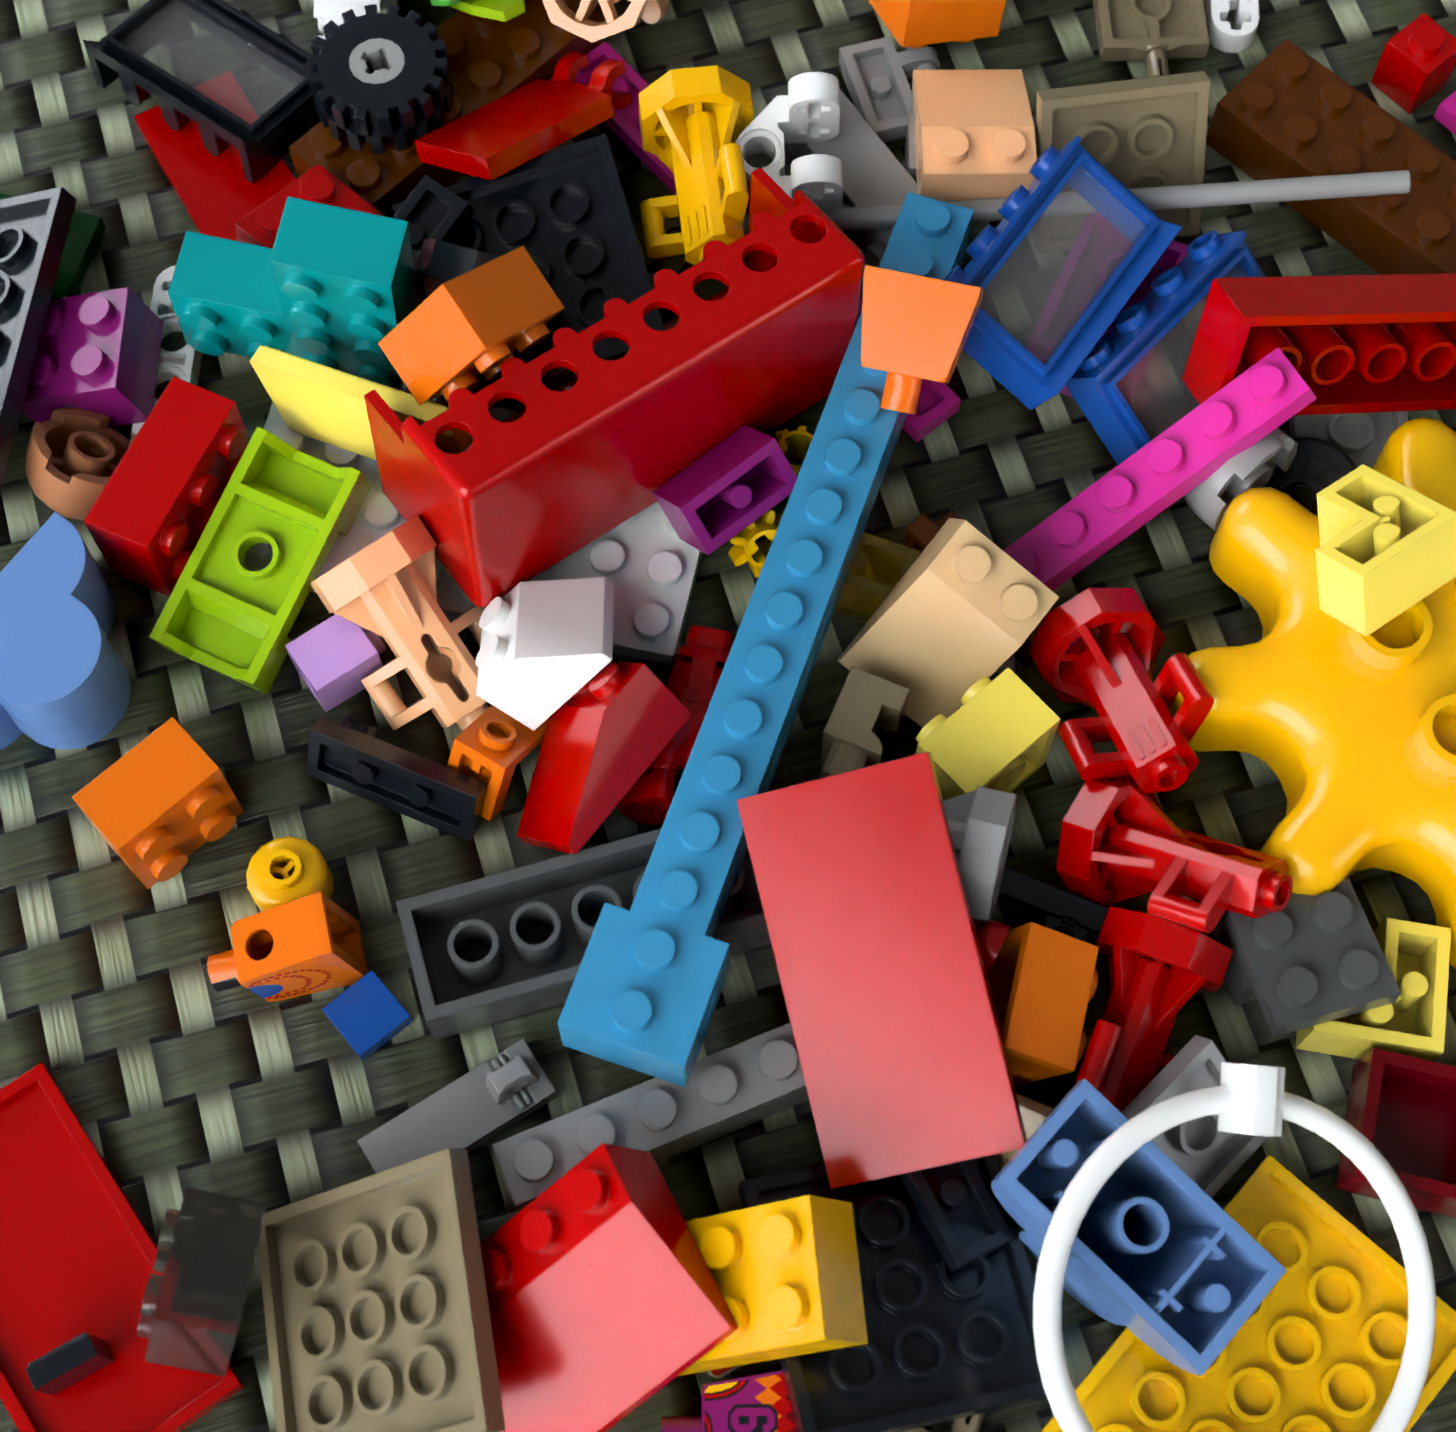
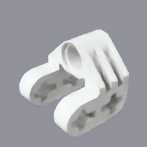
[735,72,843,209]

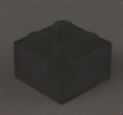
[136,1187,268,1377]

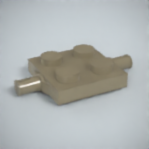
[1093,0,1210,77]

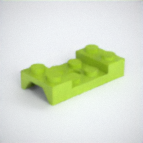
[149,426,372,695]

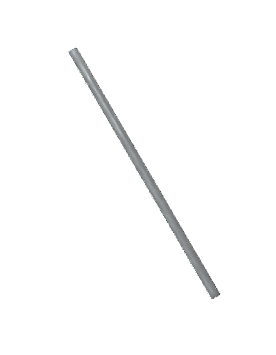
[743,170,1411,236]

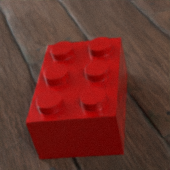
[83,376,250,597]

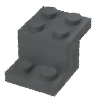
[1190,877,1401,1037]

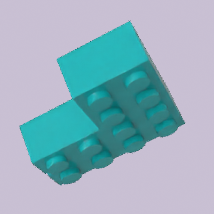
[168,196,419,388]

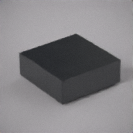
[25,1333,114,1396]

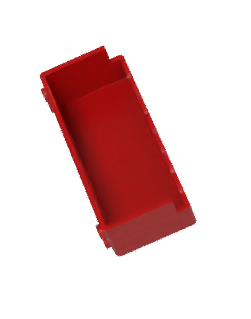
[364,167,864,608]

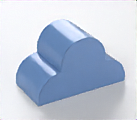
[0,512,131,750]
[991,1078,1287,1375]

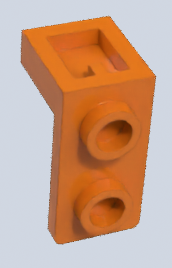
[446,705,549,821]

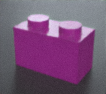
[652,425,797,555]

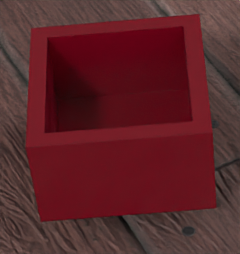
[1335,1047,1456,1218]

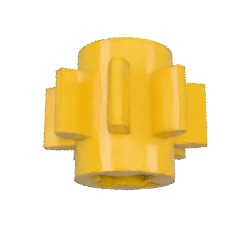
[728,508,784,578]

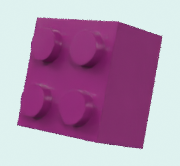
[21,287,163,427]

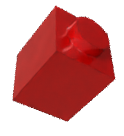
[1371,13,1456,115]

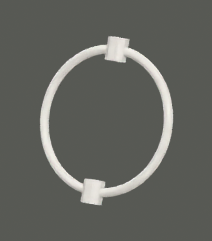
[1033,1062,1436,1432]

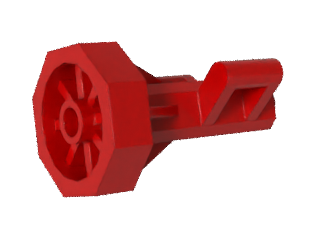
[1029,588,1214,793]
[1056,776,1293,933]
[1075,906,1233,1112]

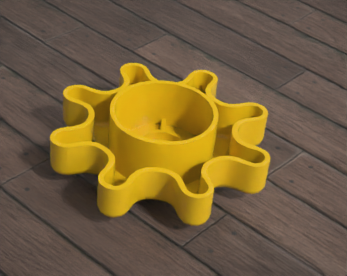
[1170,417,1456,969]

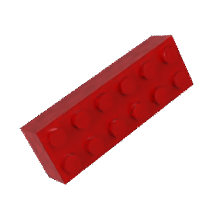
[1182,273,1456,416]

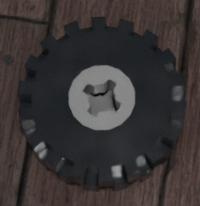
[306,4,453,154]

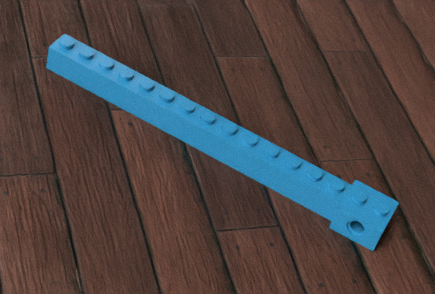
[557,192,974,1088]

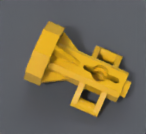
[638,65,754,265]

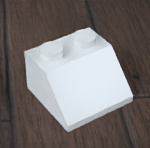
[475,577,614,731]

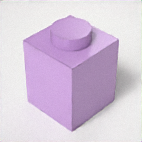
[285,614,386,713]

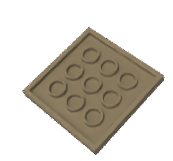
[255,1148,506,1432]

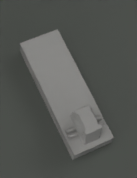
[357,1039,558,1174]

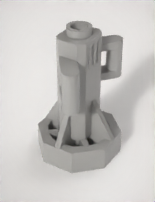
[943,786,1017,924]

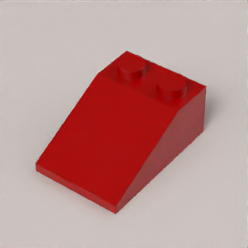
[516,662,692,855]

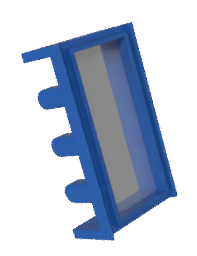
[943,135,1183,410]
[1065,231,1266,465]

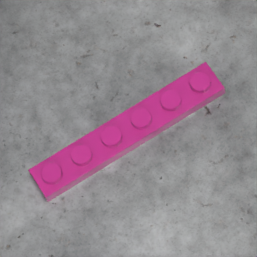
[1003,347,1317,591]

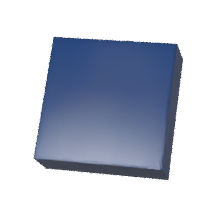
[322,970,413,1061]

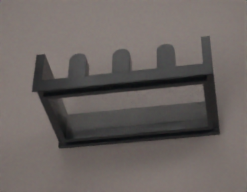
[83,0,320,184]

